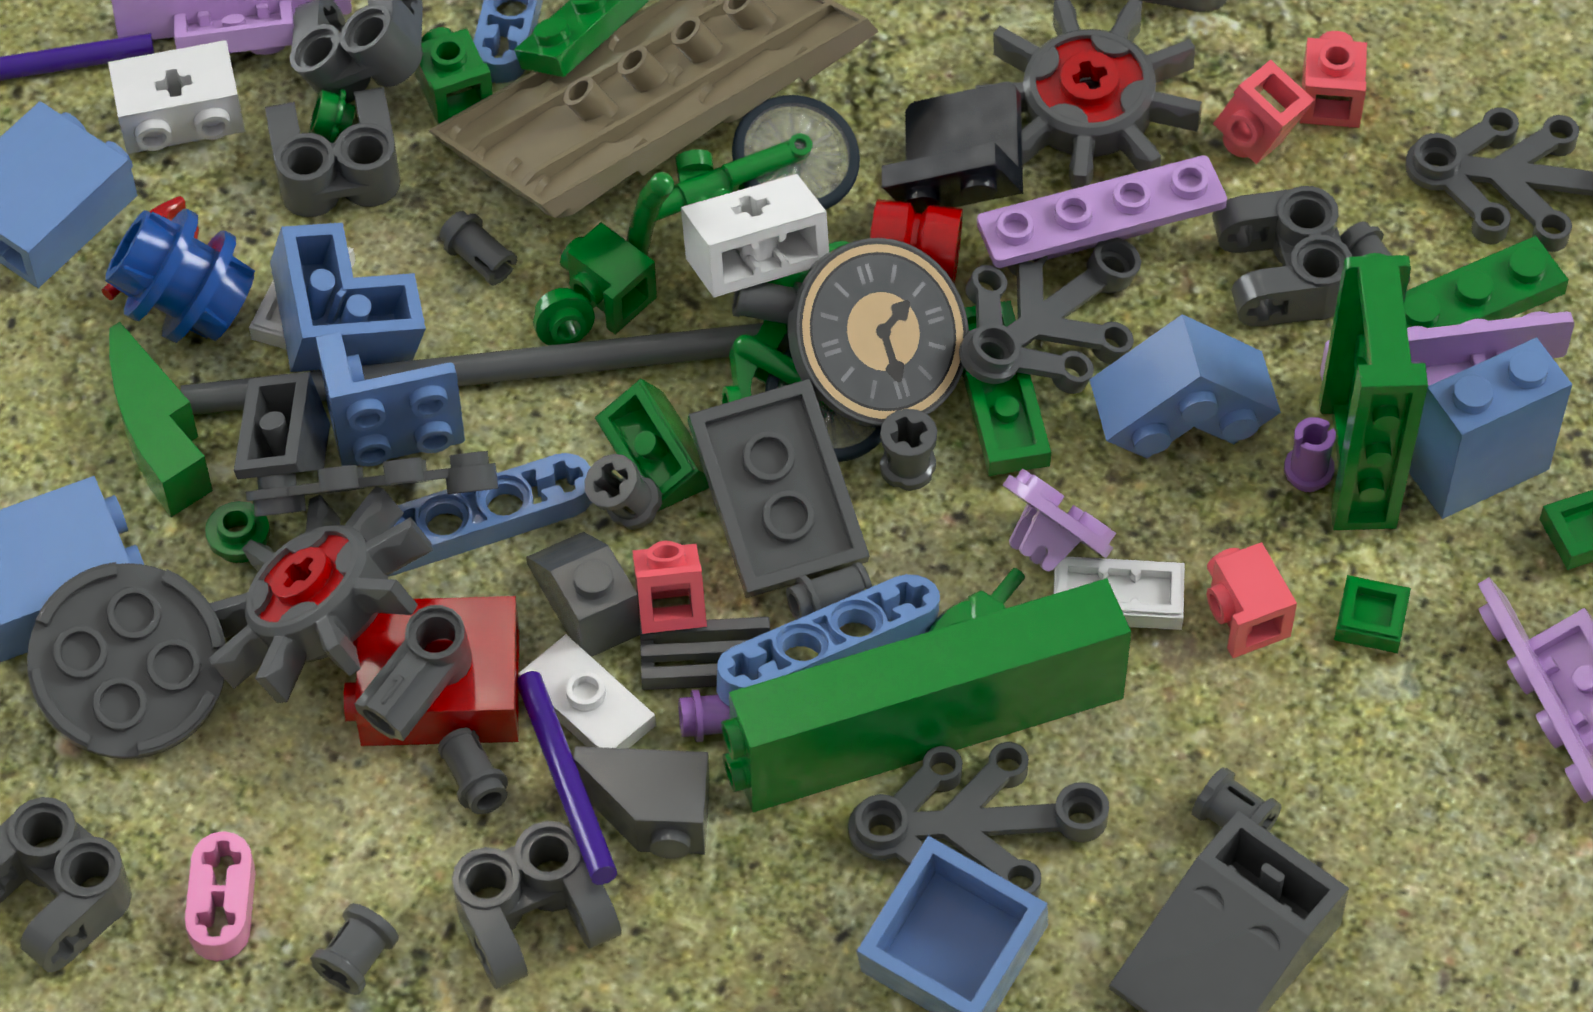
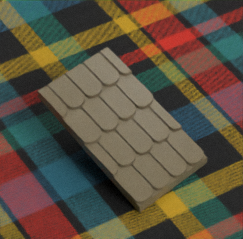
[428,0,879,218]

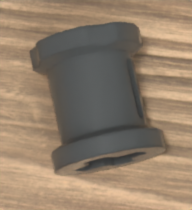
[880,409,938,491]
[584,454,662,530]
[1192,767,1282,832]
[310,903,399,995]

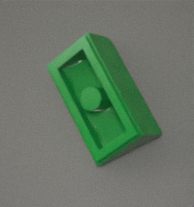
[594,378,709,512]

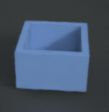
[857,835,1048,1012]

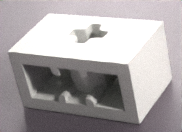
[108,40,245,154]
[681,174,829,297]

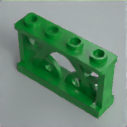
[1319,253,1428,531]

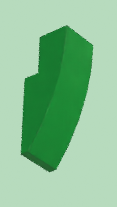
[109,322,213,517]

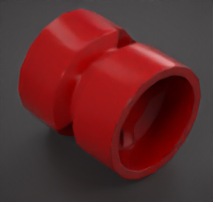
[870,199,963,285]

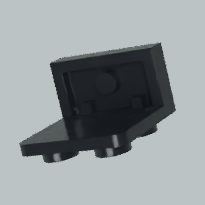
[882,82,1023,214]

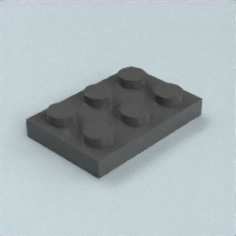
[687,379,870,598]

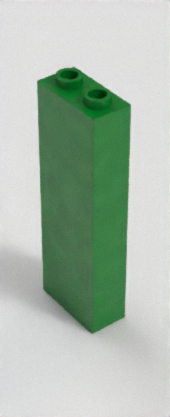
[721,578,1132,813]

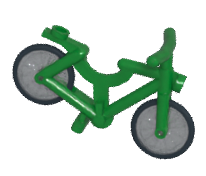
[626,95,881,462]

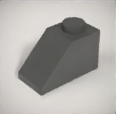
[234,372,330,479]
[526,532,640,657]
[574,746,710,859]

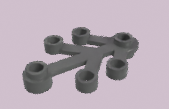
[1405,108,1593,252]
[959,237,1141,394]
[245,451,499,517]
[848,742,1109,898]

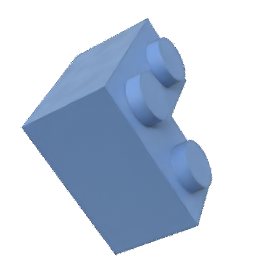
[270,223,426,372]
[1089,314,1281,458]

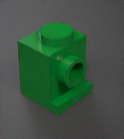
[415,27,493,125]
[560,222,657,335]

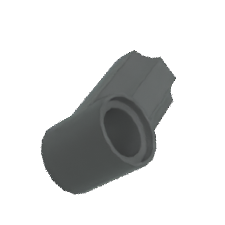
[355,605,472,741]

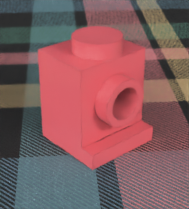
[1300,31,1367,128]
[1213,59,1314,164]
[632,541,707,634]
[1207,542,1297,658]

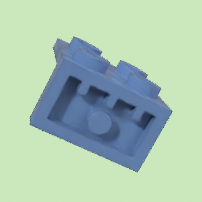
[316,332,465,466]

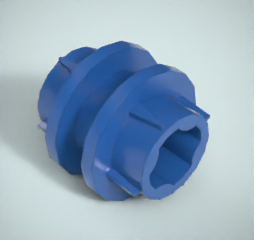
[105,209,255,343]

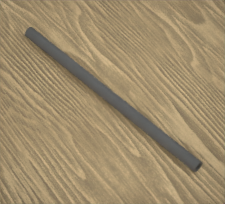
[181,323,789,415]

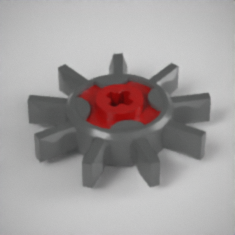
[976,0,1202,189]
[208,486,433,703]

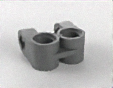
[290,0,423,103]
[265,87,400,217]
[1212,186,1352,327]
[0,797,132,972]
[452,821,622,990]

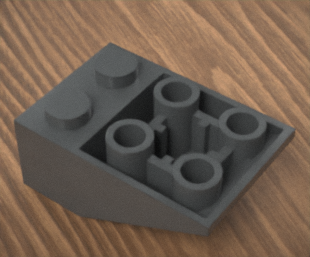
[1109,811,1349,1012]

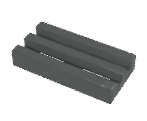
[640,617,770,690]

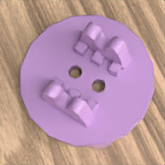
[1002,468,1116,571]

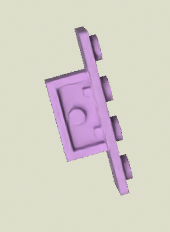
[111,0,352,55]
[977,155,1227,268]
[1320,311,1574,386]
[1478,577,1593,803]

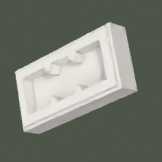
[1053,556,1185,630]
[518,634,656,749]

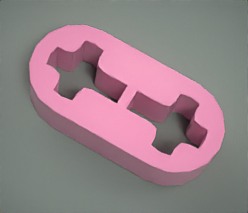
[185,831,256,961]

